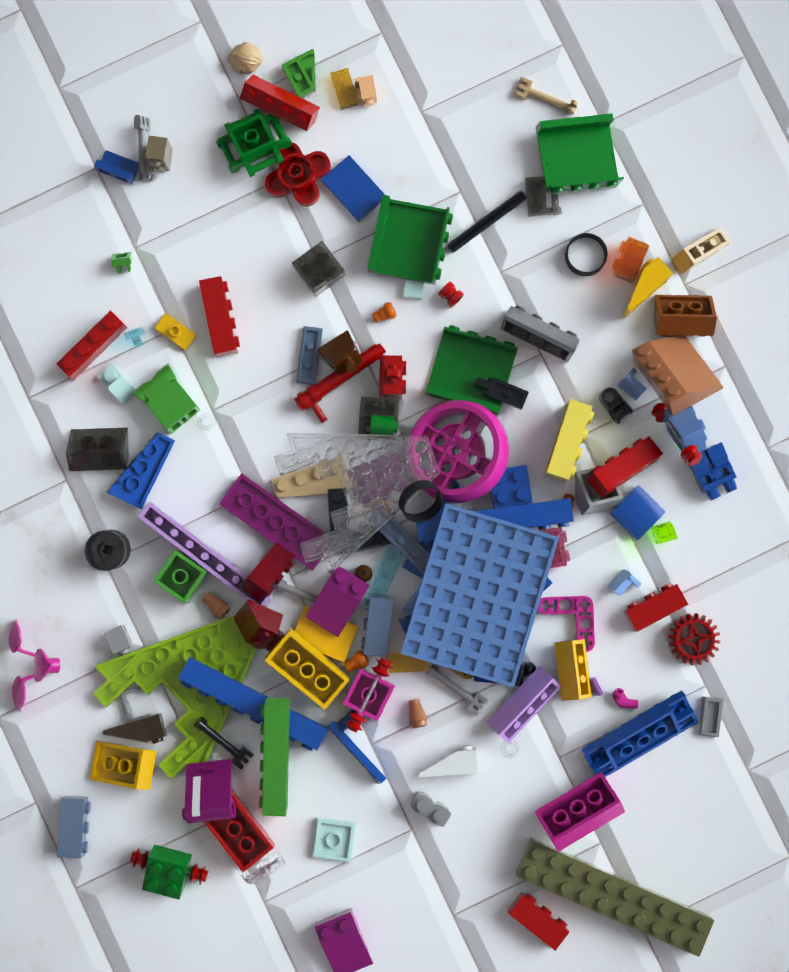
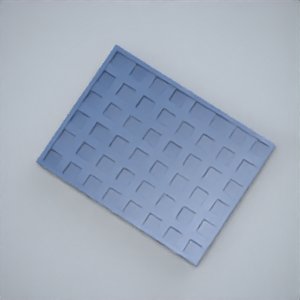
[401,503,559,688]

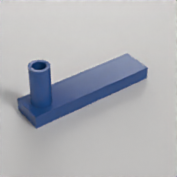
[327,709,387,784]

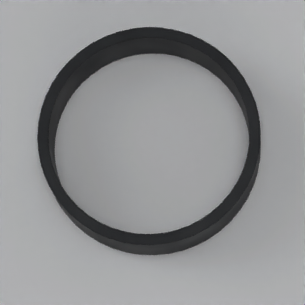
[565,233,608,276]
[399,480,443,522]

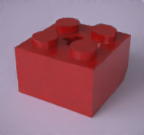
[379,355,406,399]

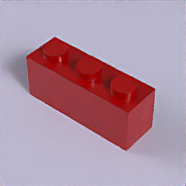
[624,582,689,632]
[507,892,569,951]

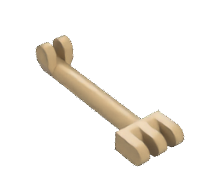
[513,77,579,114]

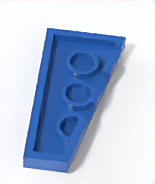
[106,432,175,509]

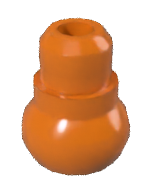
[372,302,397,323]
[344,650,370,672]

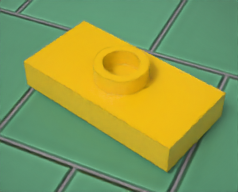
[155,313,197,351]

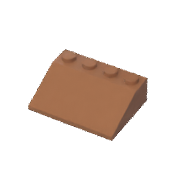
[632,335,724,416]

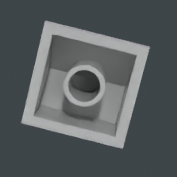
[574,465,624,516]

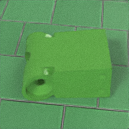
[132,363,201,434]

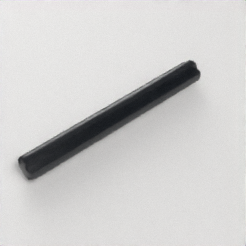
[447,191,526,253]

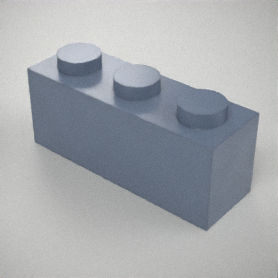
[361,594,394,657]
[57,796,91,859]

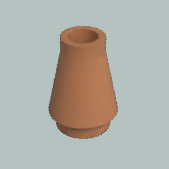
[201,592,230,619]
[408,699,428,729]

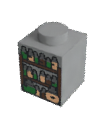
[104,625,134,656]

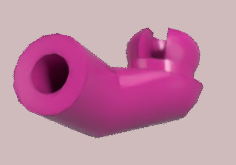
[612,688,638,709]

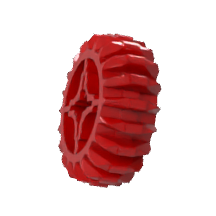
[668,613,721,665]

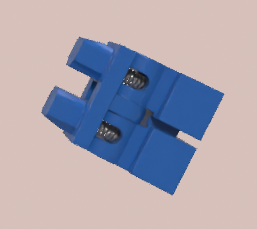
[689,442,737,501]

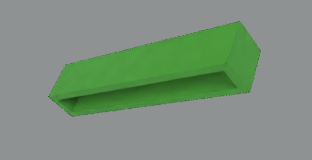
[259,698,290,817]

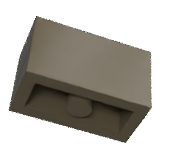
[145,135,173,172]

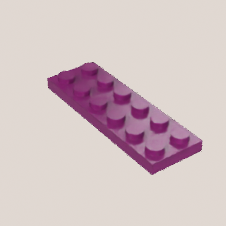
[219,473,331,571]

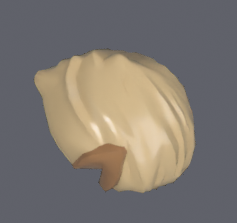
[227,42,263,74]

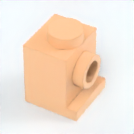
[354,75,377,107]

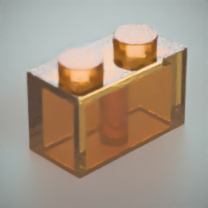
[611,237,650,284]

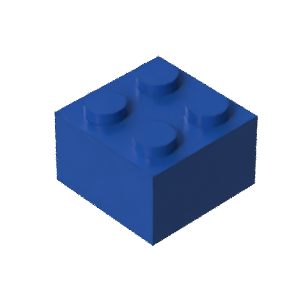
[490,465,533,509]

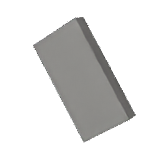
[699,696,724,738]

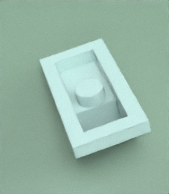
[98,364,135,405]

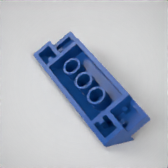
[581,690,699,777]

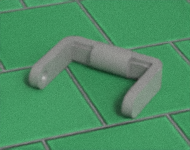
[121,687,150,722]

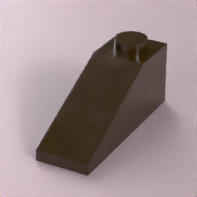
[102,713,168,744]

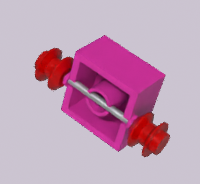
[343,657,395,733]

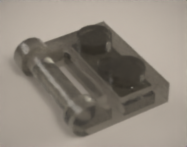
[525,176,562,217]

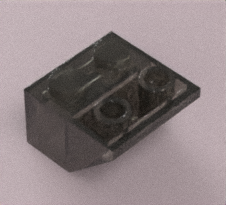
[358,396,400,441]

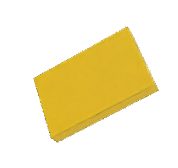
[295,605,359,662]

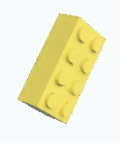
[544,399,594,483]

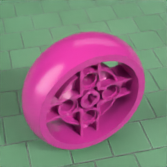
[406,400,509,503]

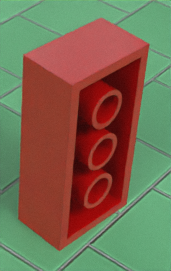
[204,789,276,872]

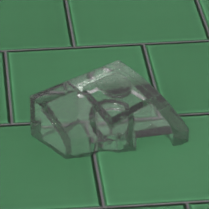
[241,851,286,885]

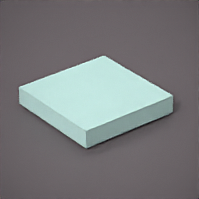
[312,817,356,863]

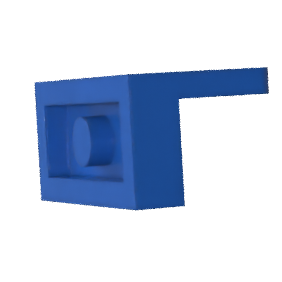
[94,150,139,185]

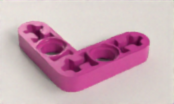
[537,596,595,652]

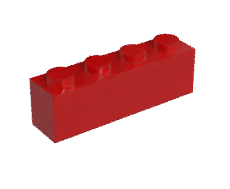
[239,74,320,131]
[199,276,240,357]
[56,310,128,380]
[587,436,664,498]

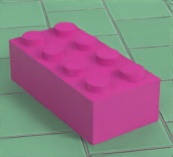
[534,772,625,852]

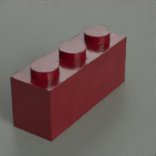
[241,542,295,602]

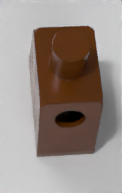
[317,330,362,375]

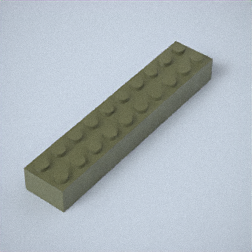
[515,837,715,957]

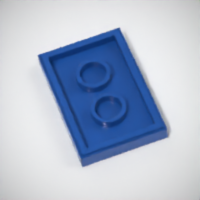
[321,155,385,222]

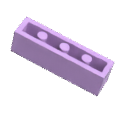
[486,666,561,743]

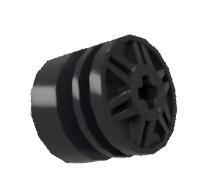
[84,529,131,571]

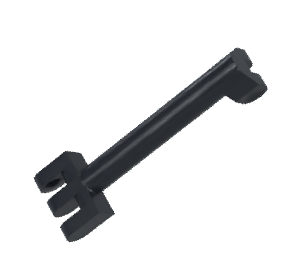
[194,716,254,770]

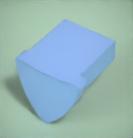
[618,367,647,401]
[608,569,642,596]

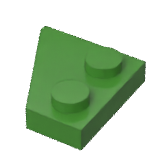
[281,49,316,98]

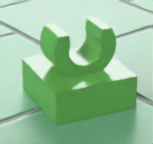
[111,251,133,274]

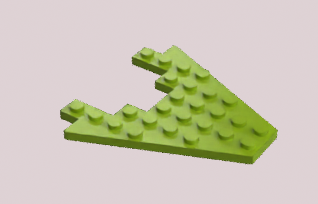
[93,616,258,779]

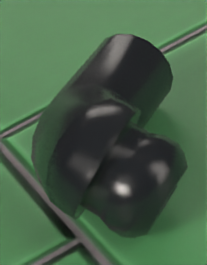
[515,662,536,686]

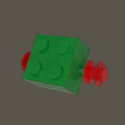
[130,844,209,900]

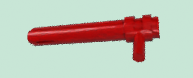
[294,343,386,423]

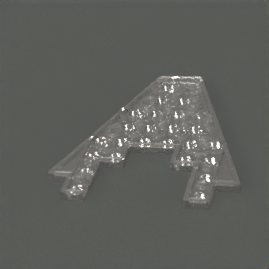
[274,433,440,573]

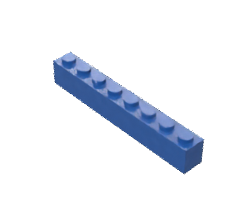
[416,498,574,546]
[178,656,328,751]

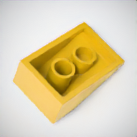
[622,257,673,318]
[89,741,157,790]

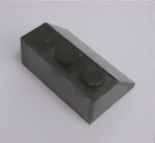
[66,427,129,471]

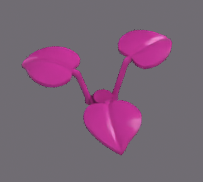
[9,619,60,711]

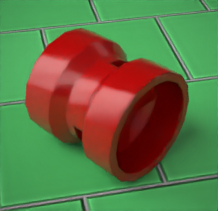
[438,281,464,308]

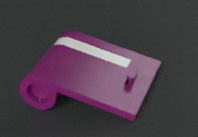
[182,759,236,824]

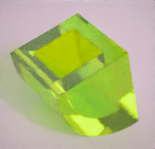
[651,521,678,545]

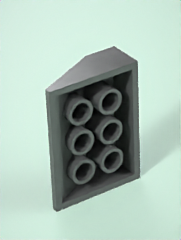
[500,305,580,362]

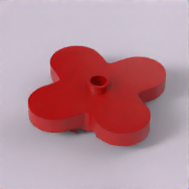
[265,142,331,207]

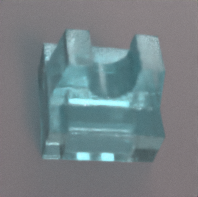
[123,327,146,347]

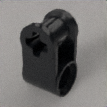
[599,387,633,424]

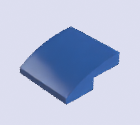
[610,485,666,541]

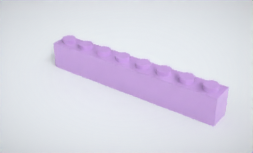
[138,502,274,607]

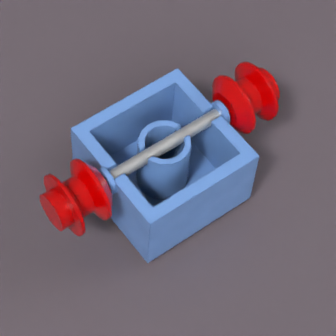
[651,403,707,466]

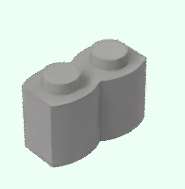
[410,791,451,827]

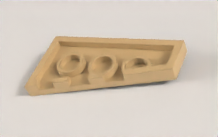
[271,456,356,498]

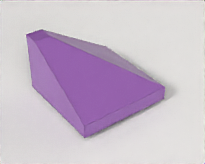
[589,677,603,696]

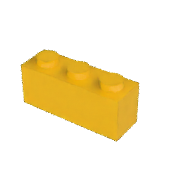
[554,639,592,701]

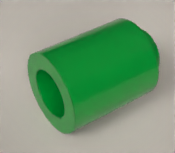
[370,415,399,436]

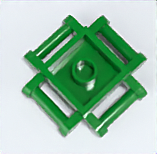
[216,109,292,177]

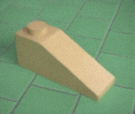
[671,228,730,274]

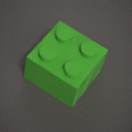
[153,550,210,604]

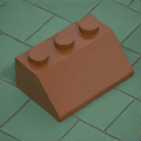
[654,294,717,337]

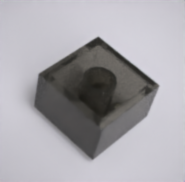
[292,241,346,298]

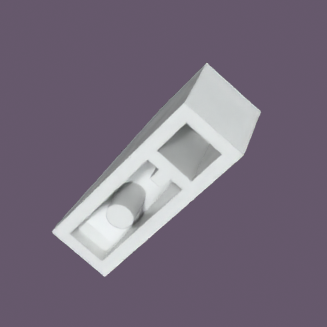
[419,745,478,777]

